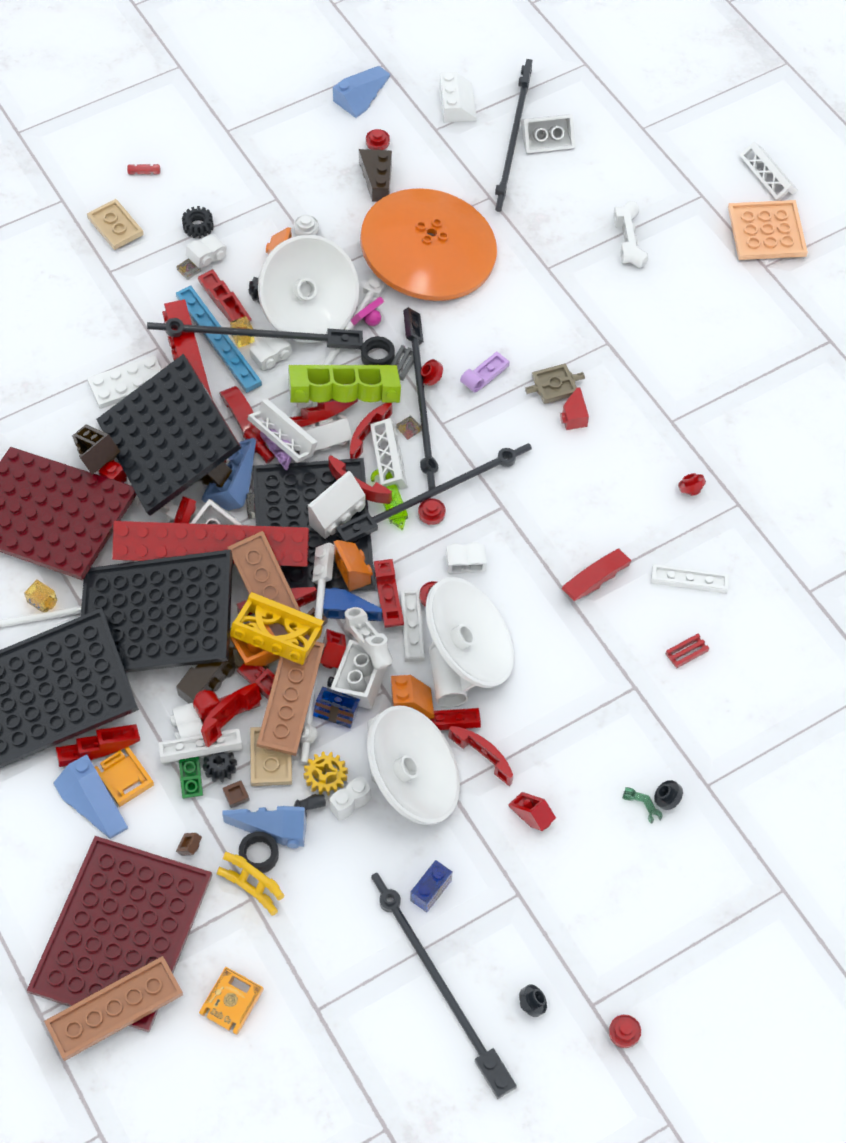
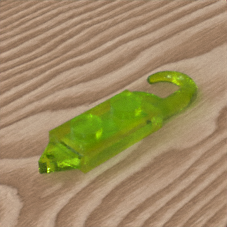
[370,469,408,530]

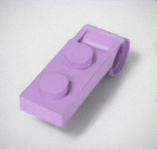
[460,351,510,393]

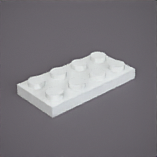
[87,355,162,409]

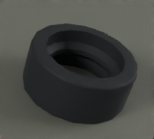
[361,336,395,365]
[238,831,279,873]

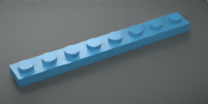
[176,285,262,393]

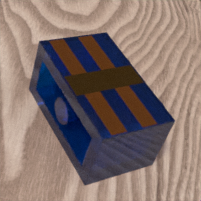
[313,686,360,729]
[410,860,453,912]

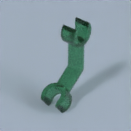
[622,787,663,824]

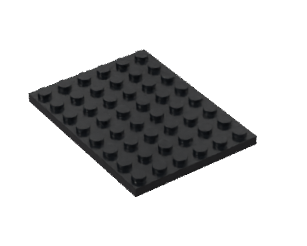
[96,354,242,516]
[253,458,375,592]
[81,550,233,673]
[0,608,139,768]

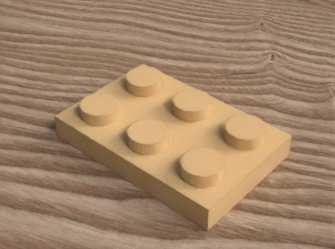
[87,199,144,250]
[250,727,292,786]

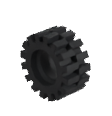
[182,206,214,239]

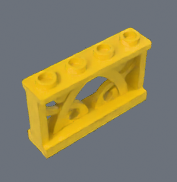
[230,592,324,665]

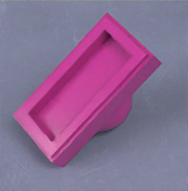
[351,297,385,326]

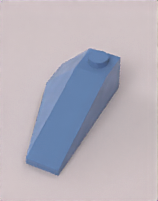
[333,66,390,118]
[201,438,256,511]
[53,755,128,839]
[222,806,306,848]

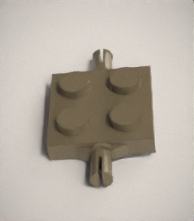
[525,363,585,404]

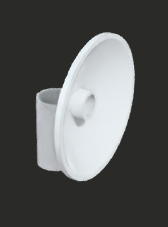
[258,235,359,343]
[426,577,514,708]
[367,706,460,825]

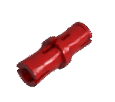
[243,429,275,464]

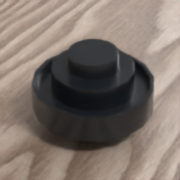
[654,780,683,810]
[519,984,547,1017]

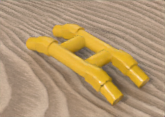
[216,851,285,916]

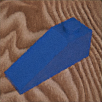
[323,588,382,621]

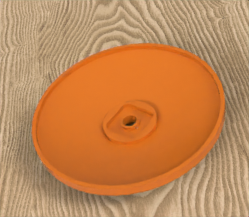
[360,188,497,301]

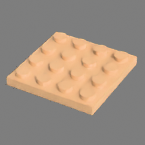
[728,200,808,260]

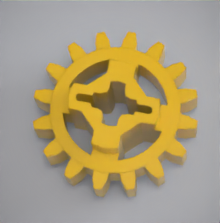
[303,751,348,796]

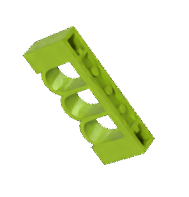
[288,365,401,403]

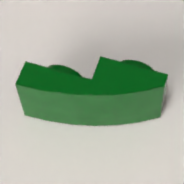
[179,756,203,799]

